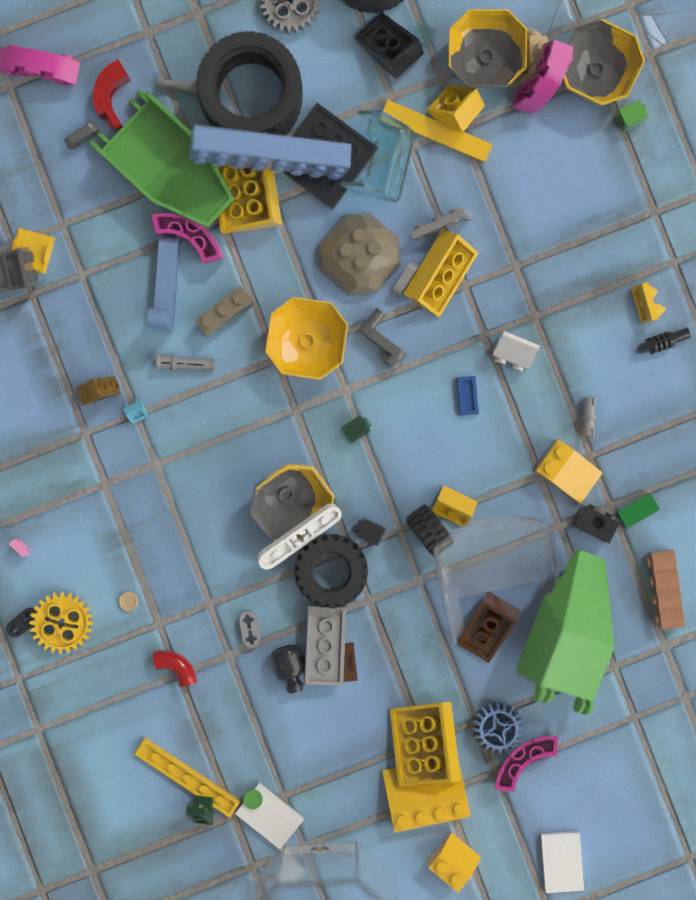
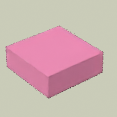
[9,538,32,557]

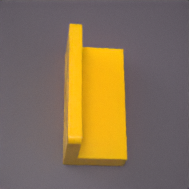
[432,486,477,528]

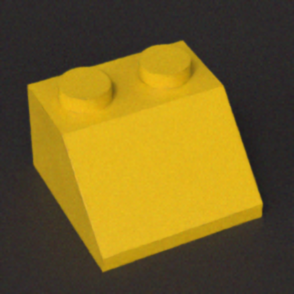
[427,84,485,132]
[427,832,481,893]

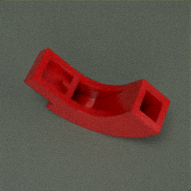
[93,59,131,132]

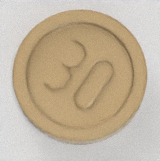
[119,592,138,611]

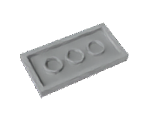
[304,606,346,686]

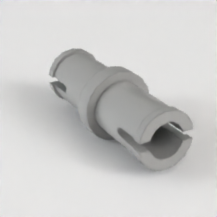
[581,398,597,437]

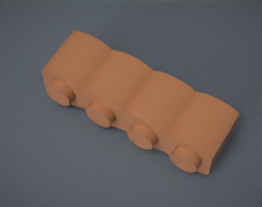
[646,549,685,630]

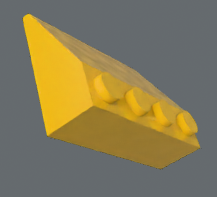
[217,165,282,234]
[390,702,461,787]
[382,760,471,832]

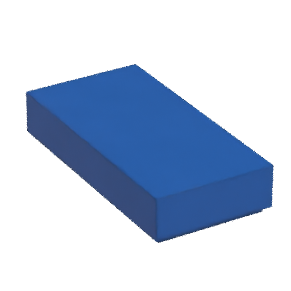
[456,376,479,416]

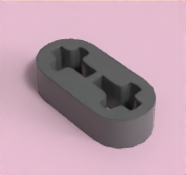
[64,122,100,150]

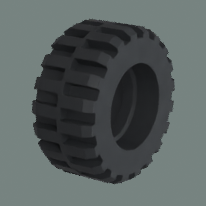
[294,534,368,609]

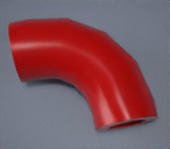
[153,650,198,687]

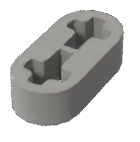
[391,262,419,297]
[239,611,260,648]

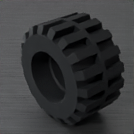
[406,504,453,556]

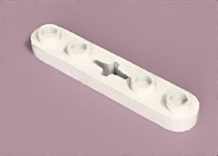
[257,504,341,569]

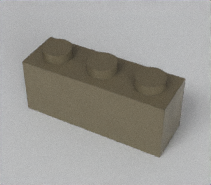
[195,286,254,338]

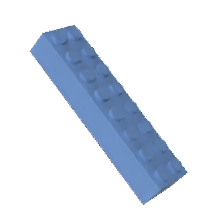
[189,125,351,180]

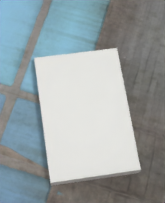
[235,782,304,849]
[540,831,584,893]

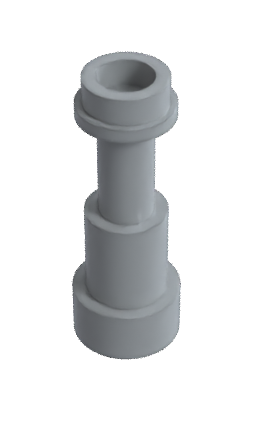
[158,76,198,97]

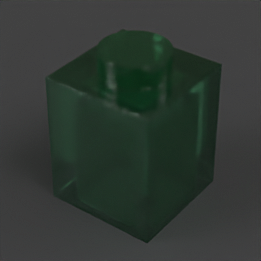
[341,415,372,444]

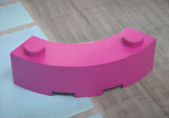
[512,40,574,114]
[0,44,80,86]
[152,213,225,264]
[495,735,558,792]

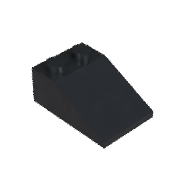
[355,12,424,79]

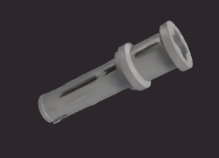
[156,353,215,371]

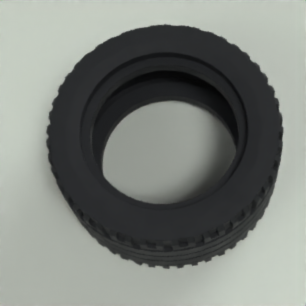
[196,31,303,136]

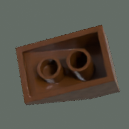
[456,591,521,663]

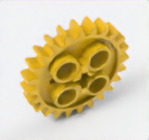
[29,591,93,654]

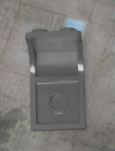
[0,247,39,292]

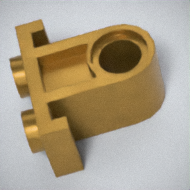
[76,376,121,406]

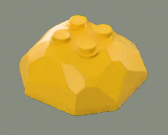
[265,297,348,380]

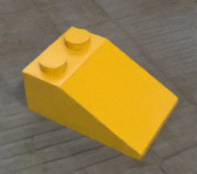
[533,439,602,504]

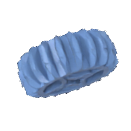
[472,702,524,755]

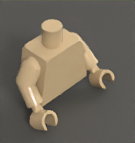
[508,28,548,89]

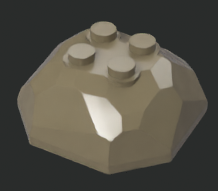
[318,213,401,296]

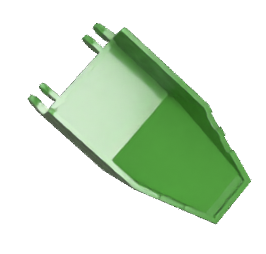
[89,90,234,227]
[516,549,614,715]

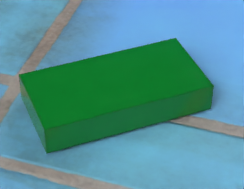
[616,493,660,528]

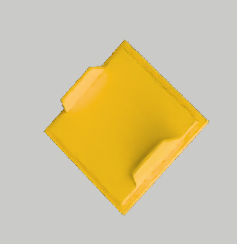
[11,228,55,274]

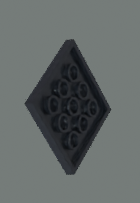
[282,103,379,210]

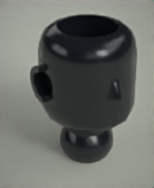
[271,644,305,694]

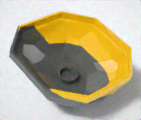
[449,9,527,88]
[563,18,645,106]
[249,463,334,541]

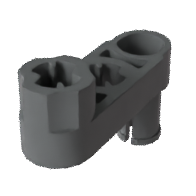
[358,308,407,370]

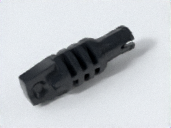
[637,327,691,355]

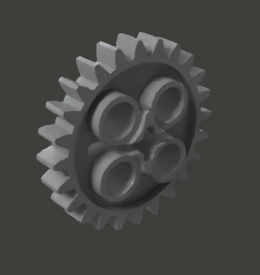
[260,0,322,34]

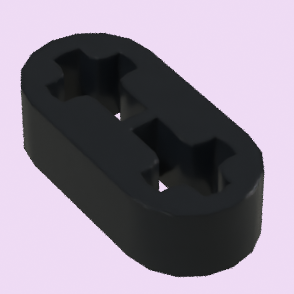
[6,607,37,637]

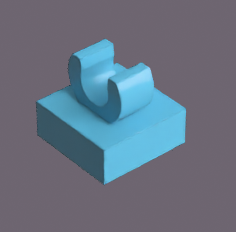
[123,398,149,424]

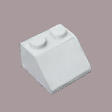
[491,331,540,372]

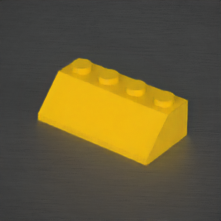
[403,229,478,318]

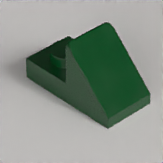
[186,796,214,825]

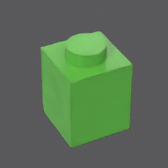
[615,100,648,132]

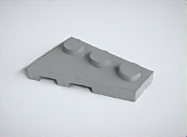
[410,207,473,241]

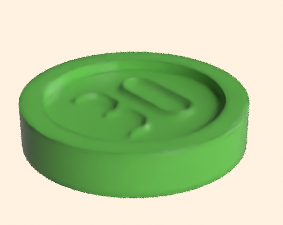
[243,789,263,809]

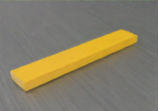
[380,100,493,163]
[134,737,241,818]

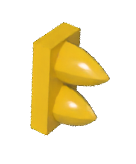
[631,282,666,325]

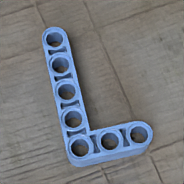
[147,237,180,331]

